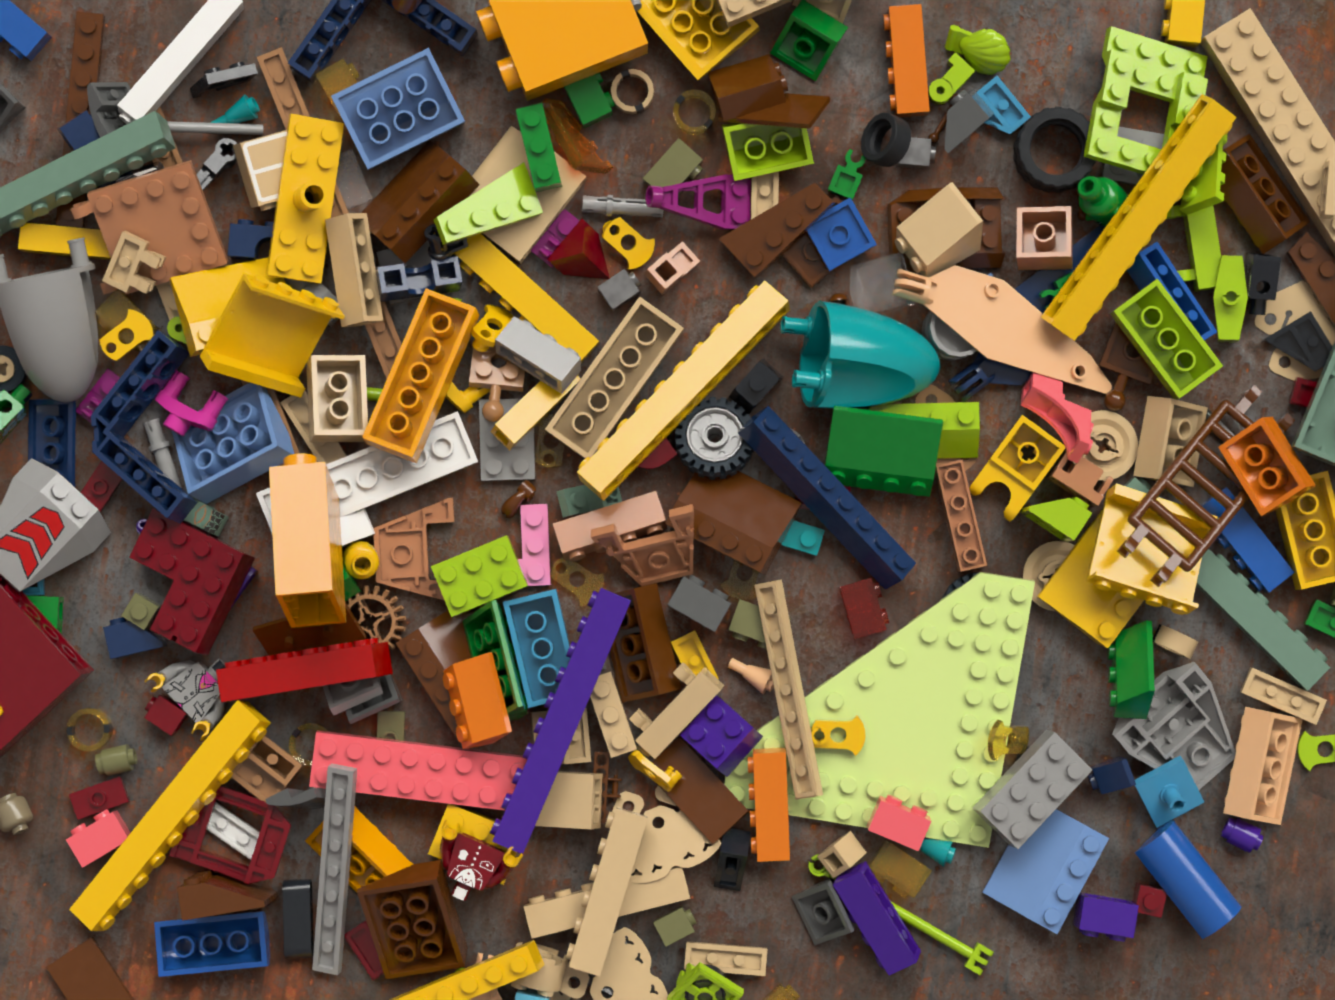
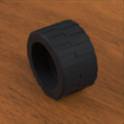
[1013,106,1096,193]

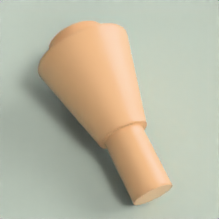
[728,658,774,694]

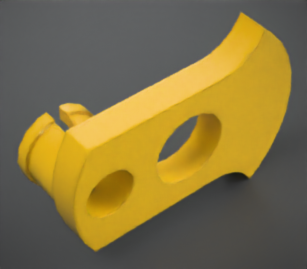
[602,217,655,269]
[471,305,514,352]
[99,309,154,361]
[811,715,866,756]
[628,750,682,792]

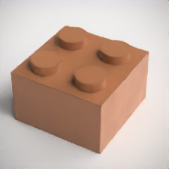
[1016,206,1073,270]

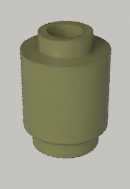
[95,744,138,776]

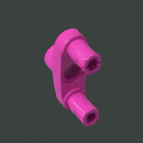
[155,370,228,437]

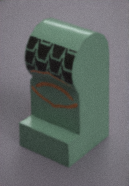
[184,496,229,536]

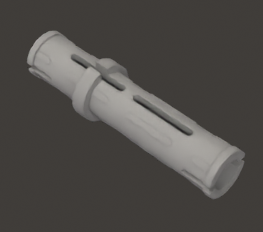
[582,195,664,218]
[143,418,182,488]

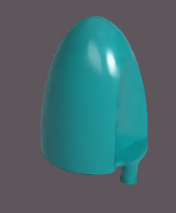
[780,301,940,409]

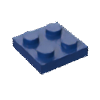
[806,197,877,272]

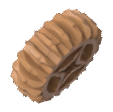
[347,585,407,650]

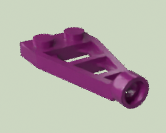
[645,174,751,230]

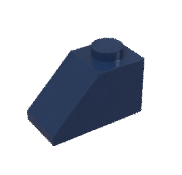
[103,617,167,659]
[1087,756,1136,794]

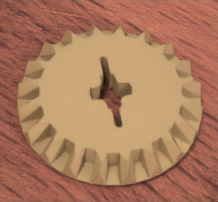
[1071,410,1138,481]
[1022,541,1075,611]

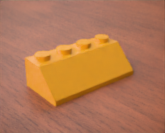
[305,806,413,892]

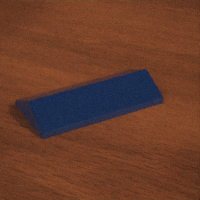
[28,399,76,487]

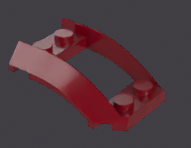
[169,786,291,884]

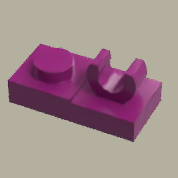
[531,209,579,268]
[76,368,121,423]

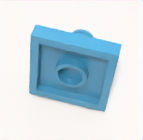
[1134,756,1204,828]

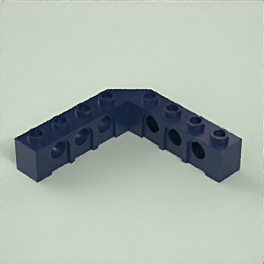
[288,0,478,83]
[91,330,198,524]

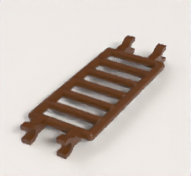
[1117,385,1295,587]

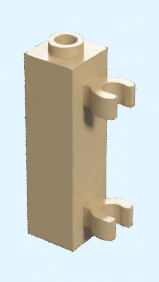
[630,662,724,759]

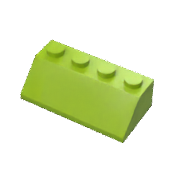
[1110,278,1223,400]
[868,402,980,459]

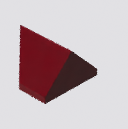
[547,219,610,279]

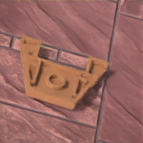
[373,498,455,601]
[591,504,694,586]

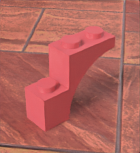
[1021,372,1094,463]

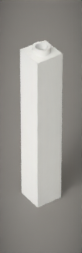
[117,0,244,124]

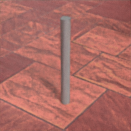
[167,121,263,135]

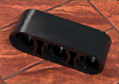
[283,879,314,959]

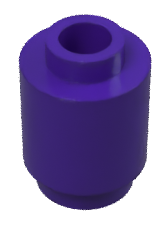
[1221,817,1264,853]

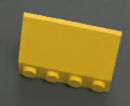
[636,0,760,80]
[170,257,286,357]
[1037,510,1144,648]

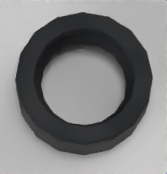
[861,112,911,167]

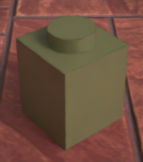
[121,593,161,630]
[653,905,697,947]

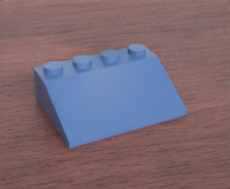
[331,48,465,171]
[172,383,294,504]
[982,809,1109,934]

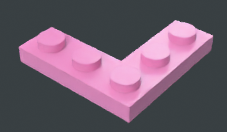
[518,504,551,586]

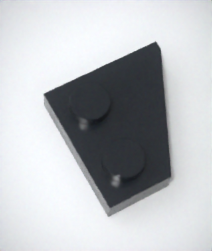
[190,62,258,98]
[1265,311,1333,372]

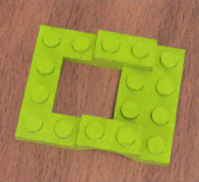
[1084,26,1208,175]

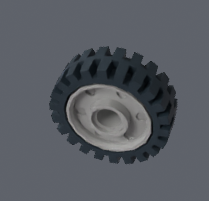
[675,397,754,480]

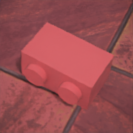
[867,795,931,851]
[66,809,131,868]

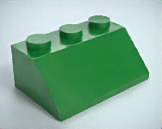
[1107,620,1155,719]

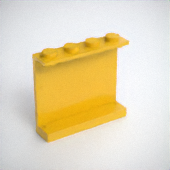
[200,273,345,398]
[1086,483,1218,615]

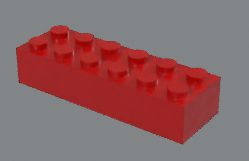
[216,638,393,702]

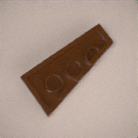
[719,183,835,278]
[1286,232,1335,327]

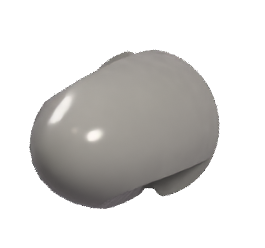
[0,237,99,403]

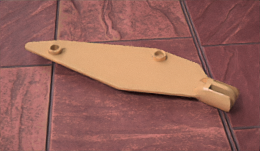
[892,265,1112,394]

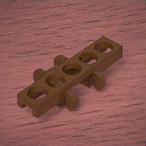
[593,751,622,823]

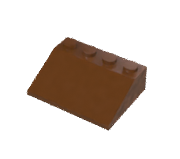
[361,140,480,263]
[665,471,802,575]
[396,609,524,735]
[357,860,468,979]
[177,870,278,921]

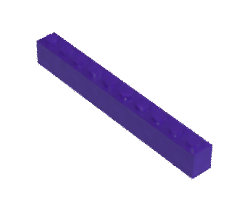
[490,588,631,854]

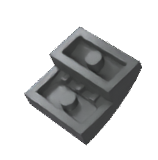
[87,82,131,138]
[265,787,326,809]

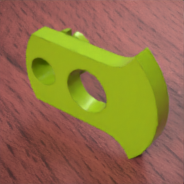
[1297,731,1335,771]

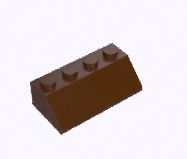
[1220,133,1310,254]
[610,583,681,702]

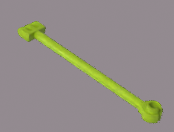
[808,854,994,975]

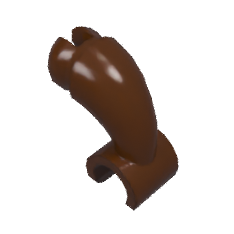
[501,480,536,518]

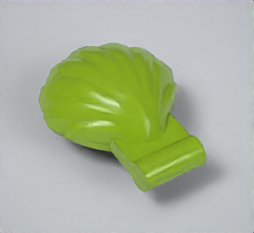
[945,25,1011,75]

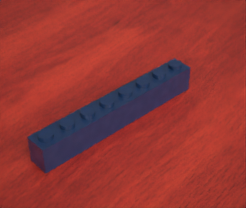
[738,406,916,590]

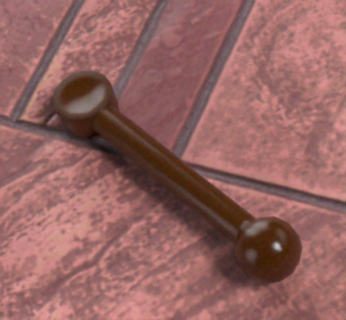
[928,94,958,143]

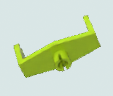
[1213,255,1248,343]

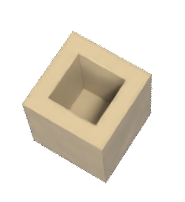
[817,831,867,878]

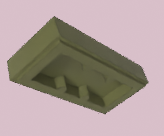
[377,710,406,741]

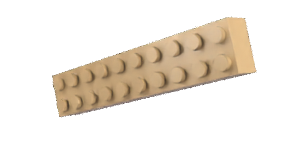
[1200,8,1335,256]

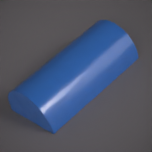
[1135,820,1241,939]
[154,911,270,977]

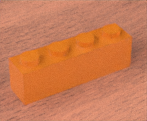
[883,4,930,118]
[748,748,790,862]

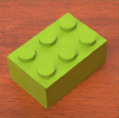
[431,535,529,617]

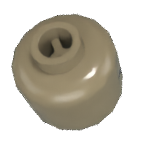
[0,793,33,835]

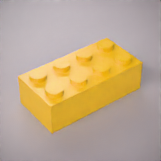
[1275,471,1335,590]

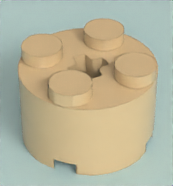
[511,942,568,997]

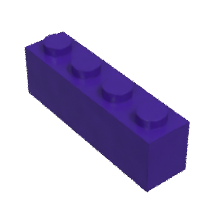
[833,861,921,975]

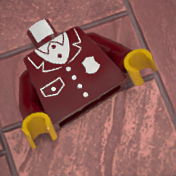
[440,820,523,901]

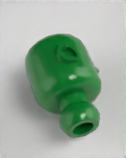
[1077,176,1128,226]

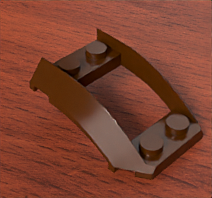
[887,187,1006,271]

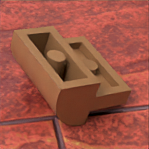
[231,735,303,802]

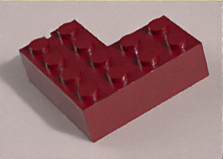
[129,509,255,656]

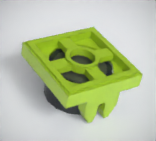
[667,962,744,1000]

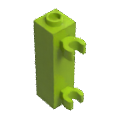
[1165,197,1221,292]

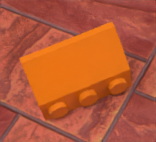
[1218,417,1316,516]
[443,652,512,750]

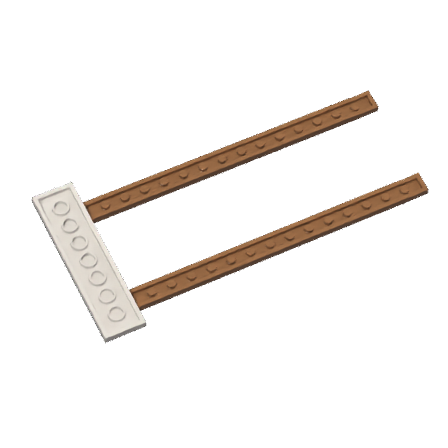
[152,47,478,532]

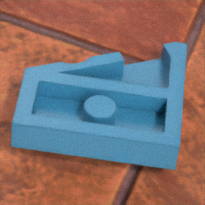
[977,76,1031,135]

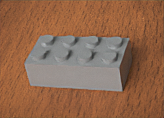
[972,730,1092,849]

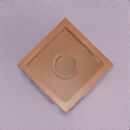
[1046,450,1114,507]

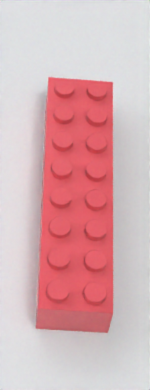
[309,730,527,811]

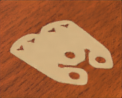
[1255,280,1335,381]
[612,786,721,884]
[560,927,668,1000]

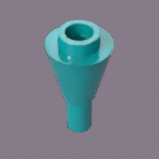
[211,94,260,124]
[920,839,956,867]

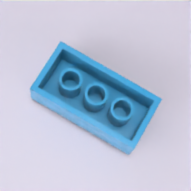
[503,589,570,708]

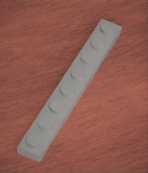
[312,763,357,975]

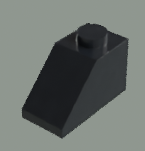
[714,829,751,891]

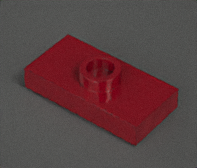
[80,461,123,513]
[69,776,130,820]

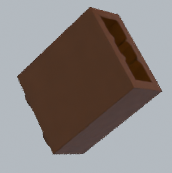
[708,54,788,121]

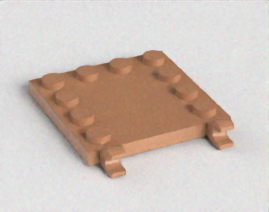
[71,160,229,295]

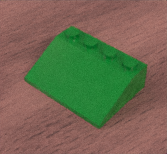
[824,406,943,497]
[462,600,528,721]

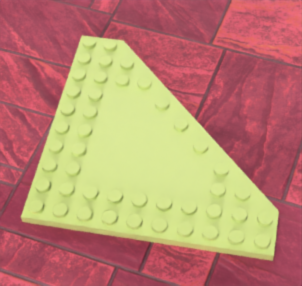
[724,572,1035,848]

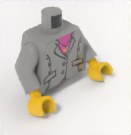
[144,658,226,741]

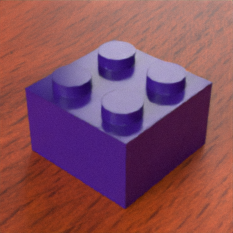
[680,695,763,777]
[1073,892,1139,942]

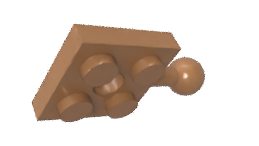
[469,338,525,422]

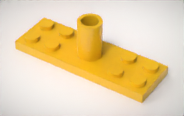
[266,114,344,284]

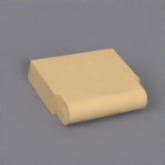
[470,126,587,264]

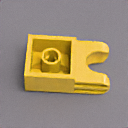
[969,415,1066,522]

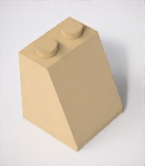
[895,182,983,277]

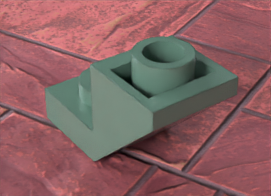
[556,485,622,518]

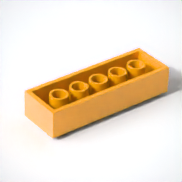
[362,288,480,464]

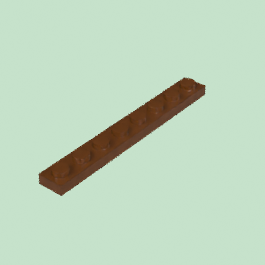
[56,12,105,228]

